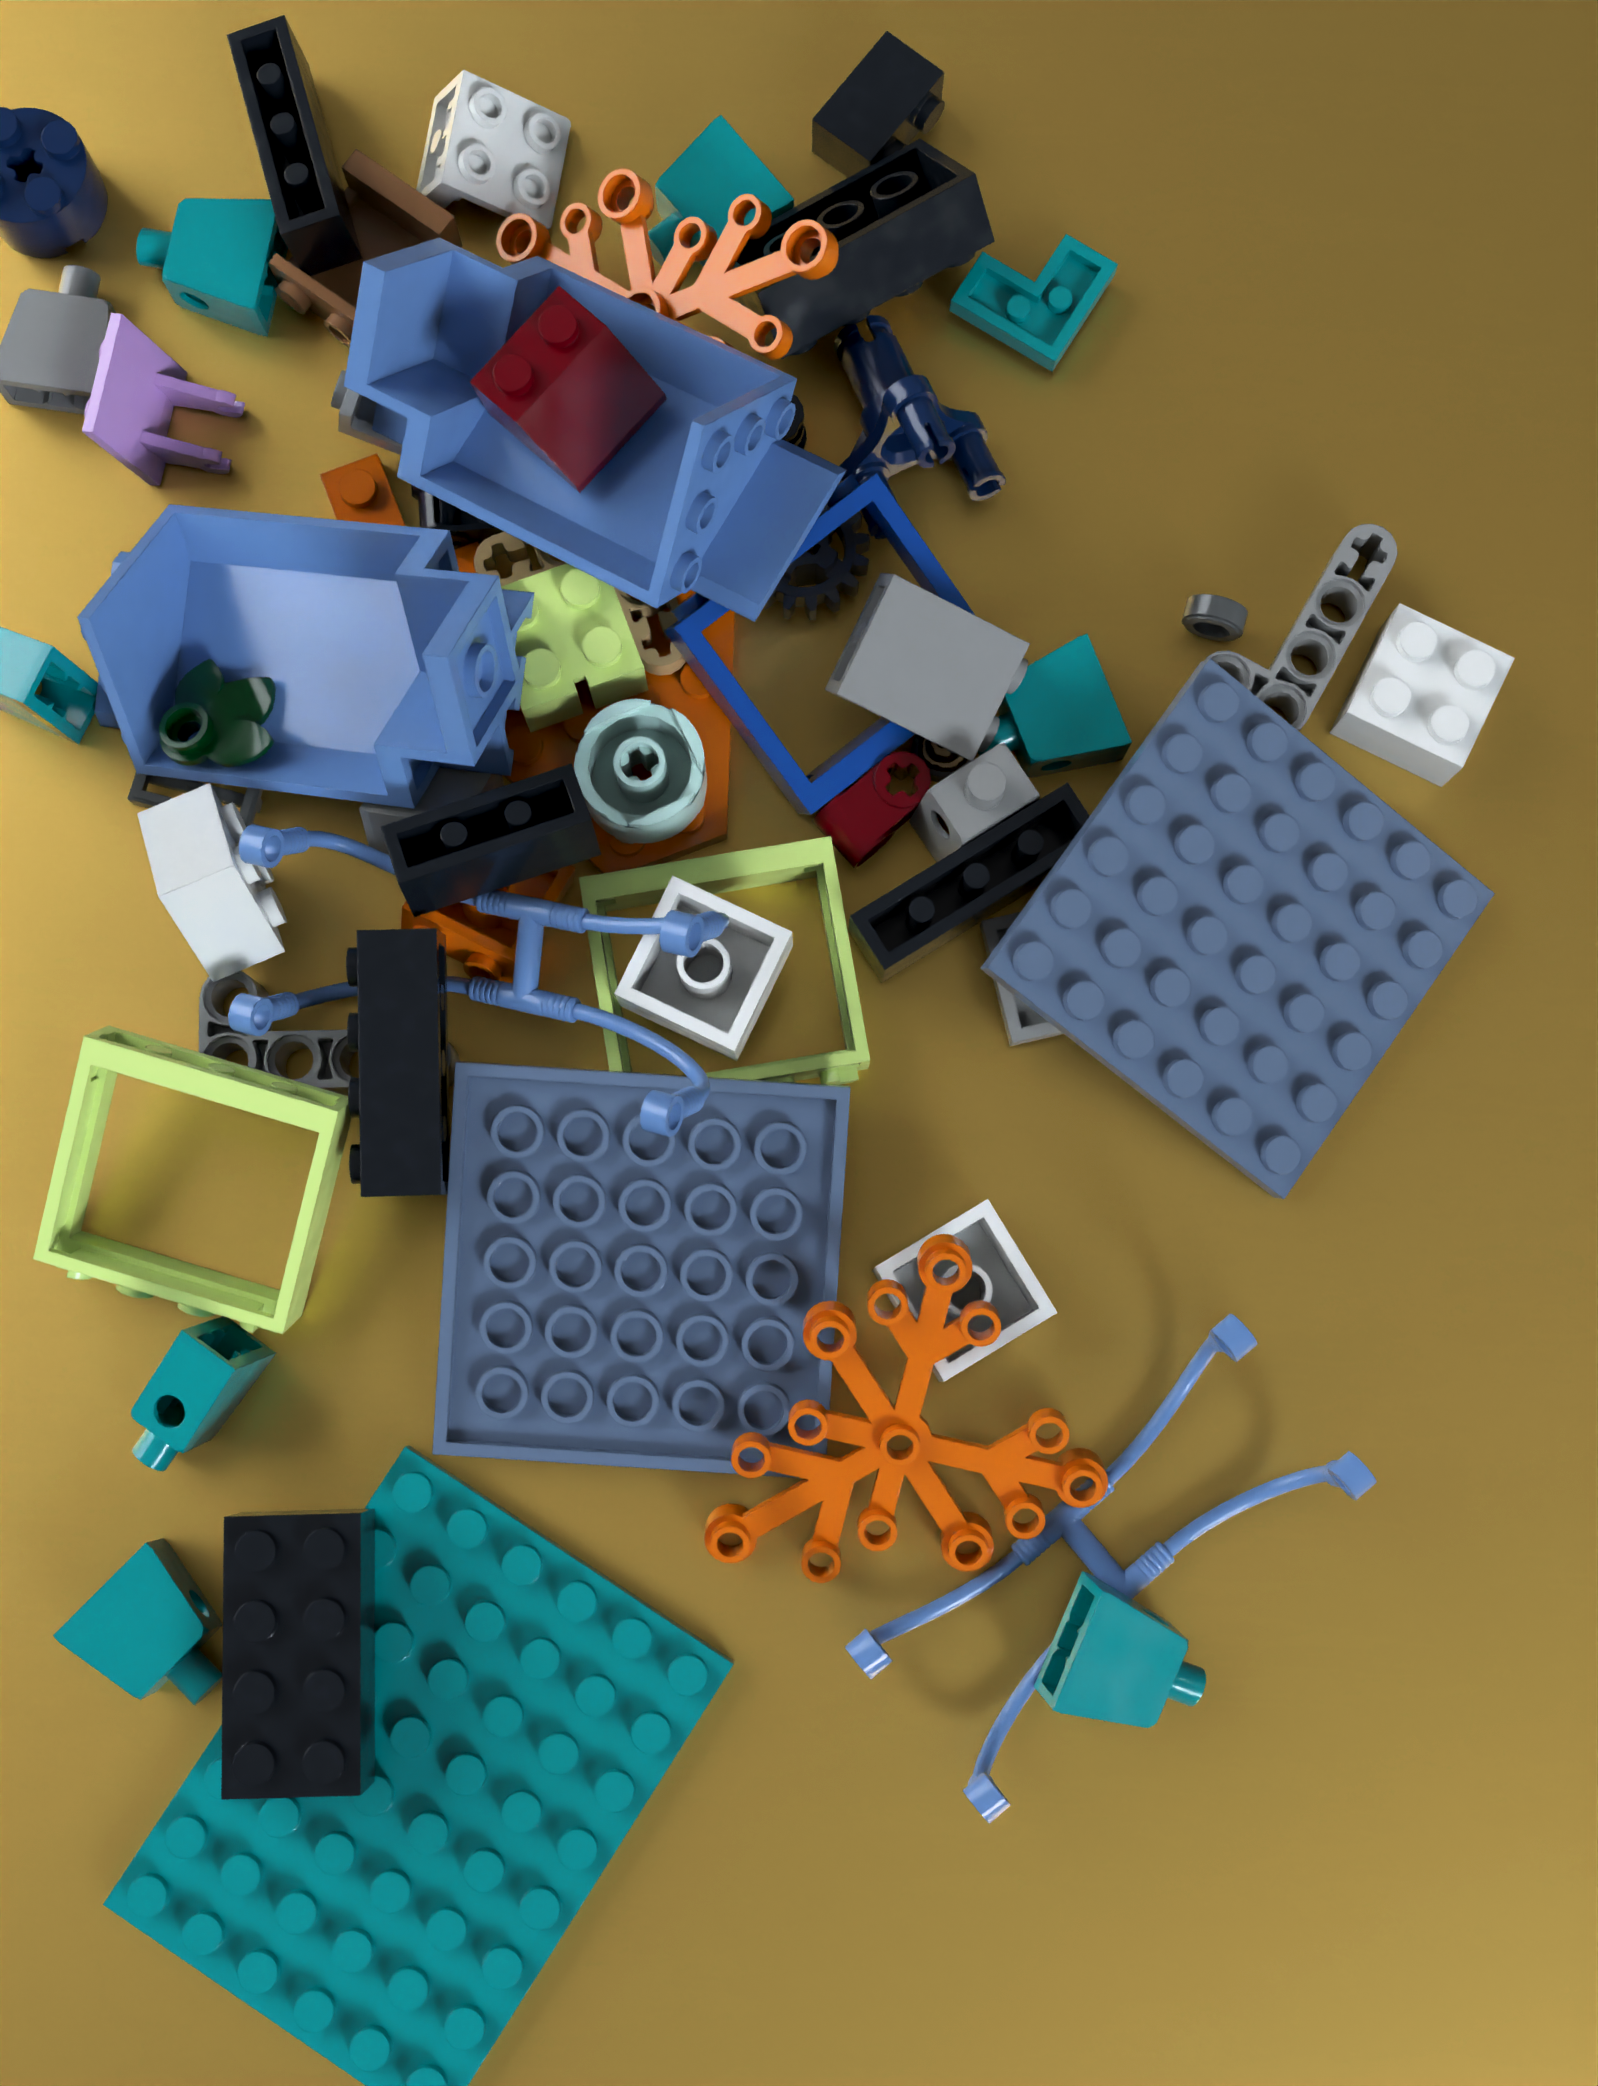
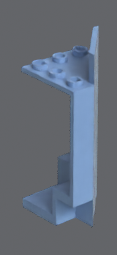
[344,237,847,622]
[77,504,535,809]

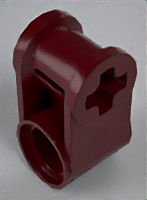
[812,751,931,869]

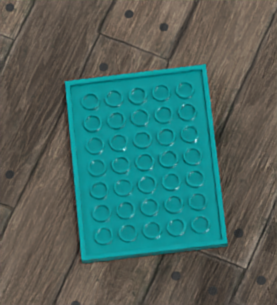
[103,1446,734,2086]

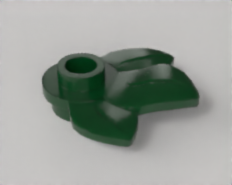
[159,659,276,767]

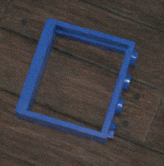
[664,473,976,815]

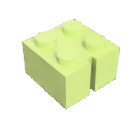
[501,563,648,733]

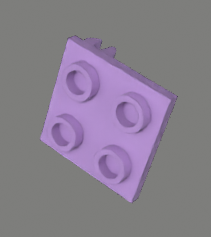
[82,313,245,486]

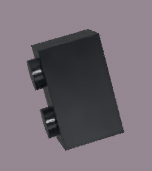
[812,31,945,177]

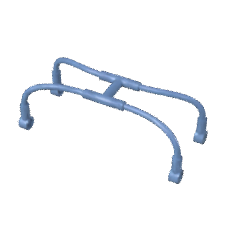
[228,824,729,1137]
[845,1313,1377,1824]

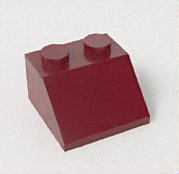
[470,286,667,493]

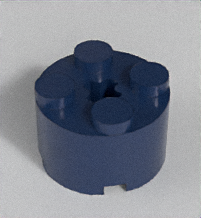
[0,107,108,258]

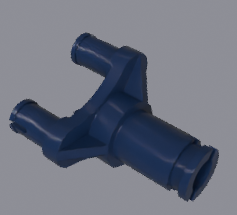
[833,315,1006,539]

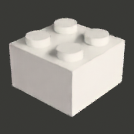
[1330,603,1515,787]
[137,783,287,982]
[614,875,793,1061]
[872,1199,1058,1382]

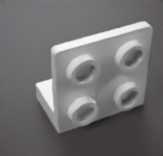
[416,70,571,230]

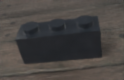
[380,763,601,917]

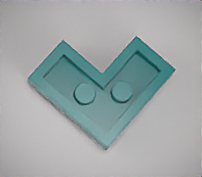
[949,234,1118,372]

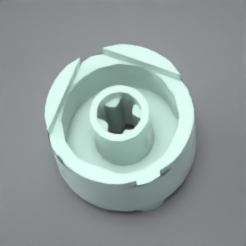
[574,698,707,844]

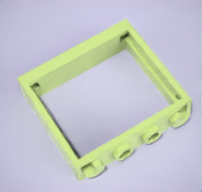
[579,836,870,1085]
[33,1026,351,1334]

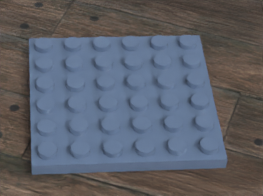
[980,658,1495,1199]
[432,1061,851,1478]

